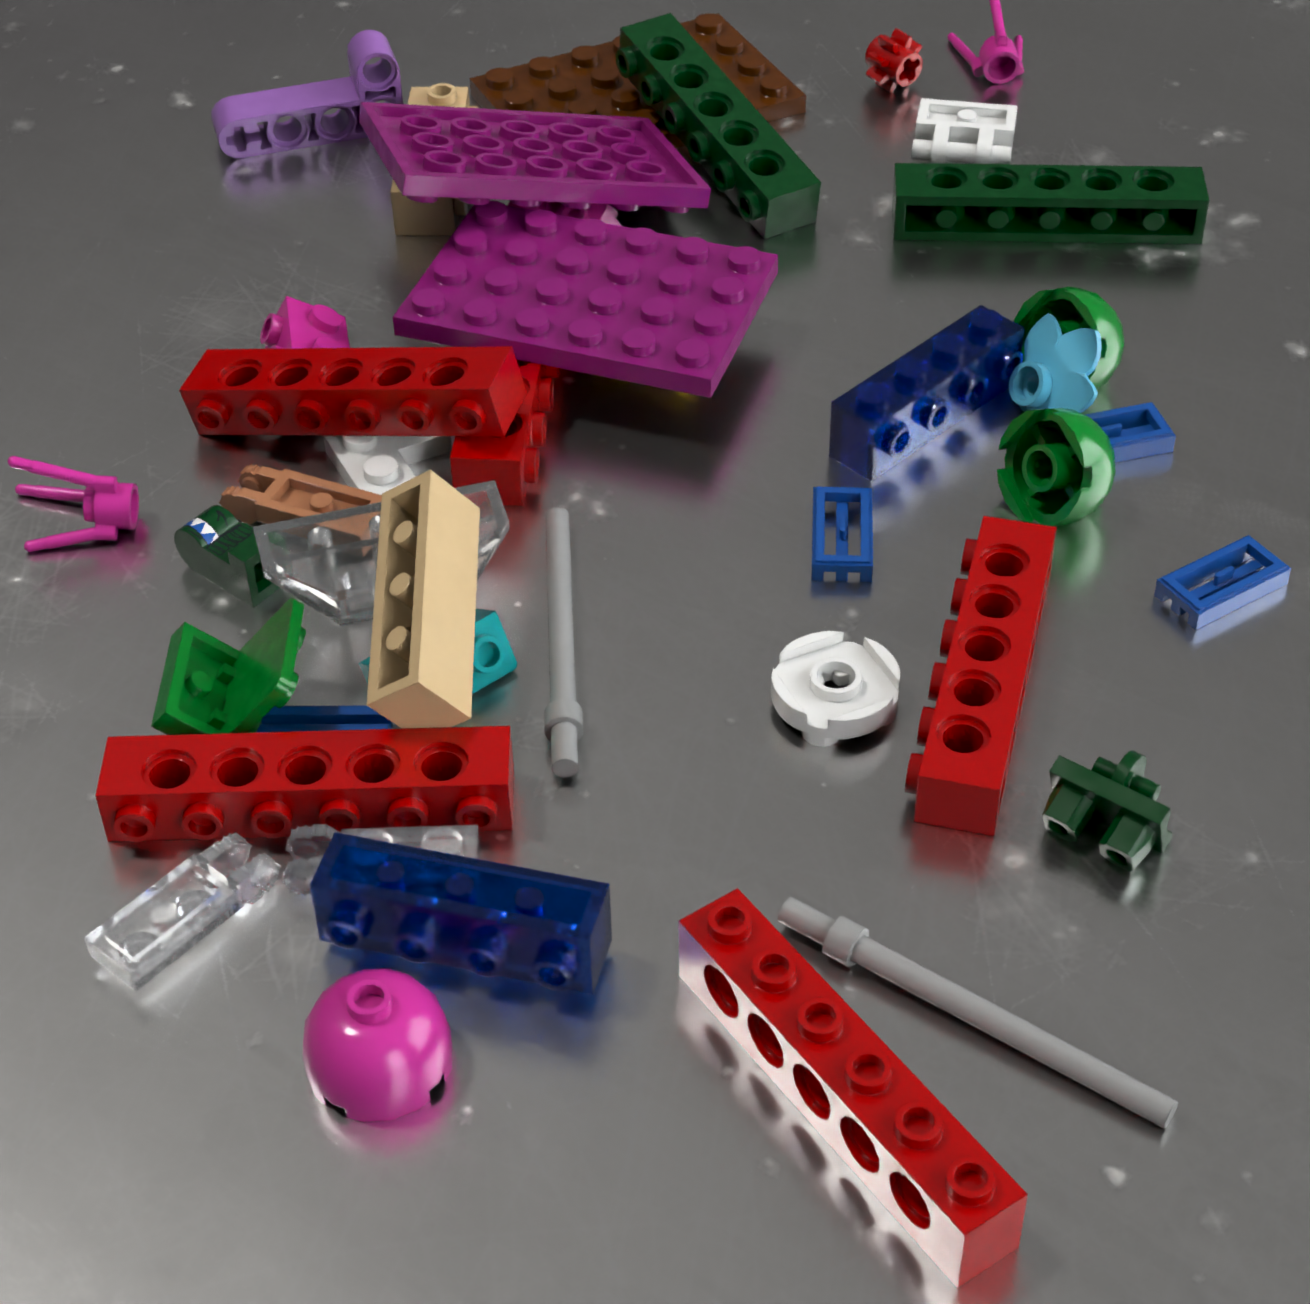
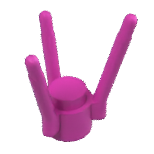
[947,0,1024,84]
[8,456,139,552]

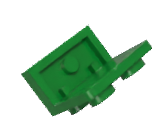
[151,598,306,735]

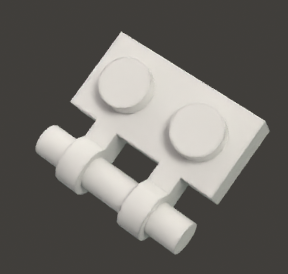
[912,98,1017,164]

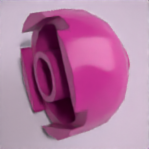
[302,968,452,1122]

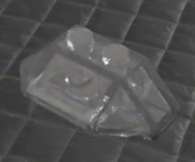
[253,480,510,626]

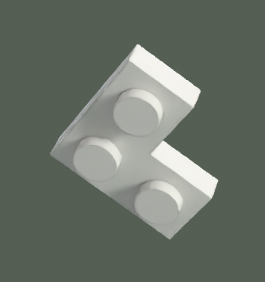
[324,435,452,495]

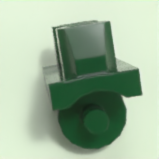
[1042,750,1172,872]

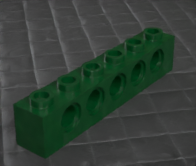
[615,13,821,239]
[892,163,1210,244]

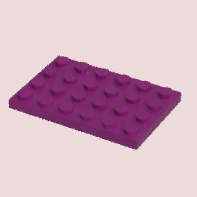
[359,102,711,213]
[392,201,778,398]

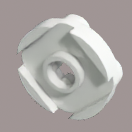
[771,631,900,747]

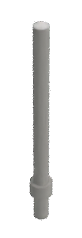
[544,507,584,778]
[778,897,1178,1129]

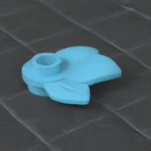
[1009,313,1102,413]

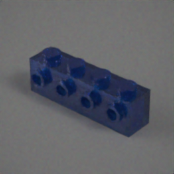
[829,305,1024,482]
[310,832,612,995]

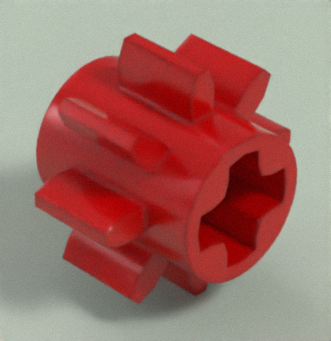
[865,28,923,93]

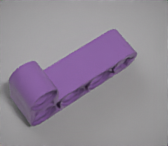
[211,30,403,158]

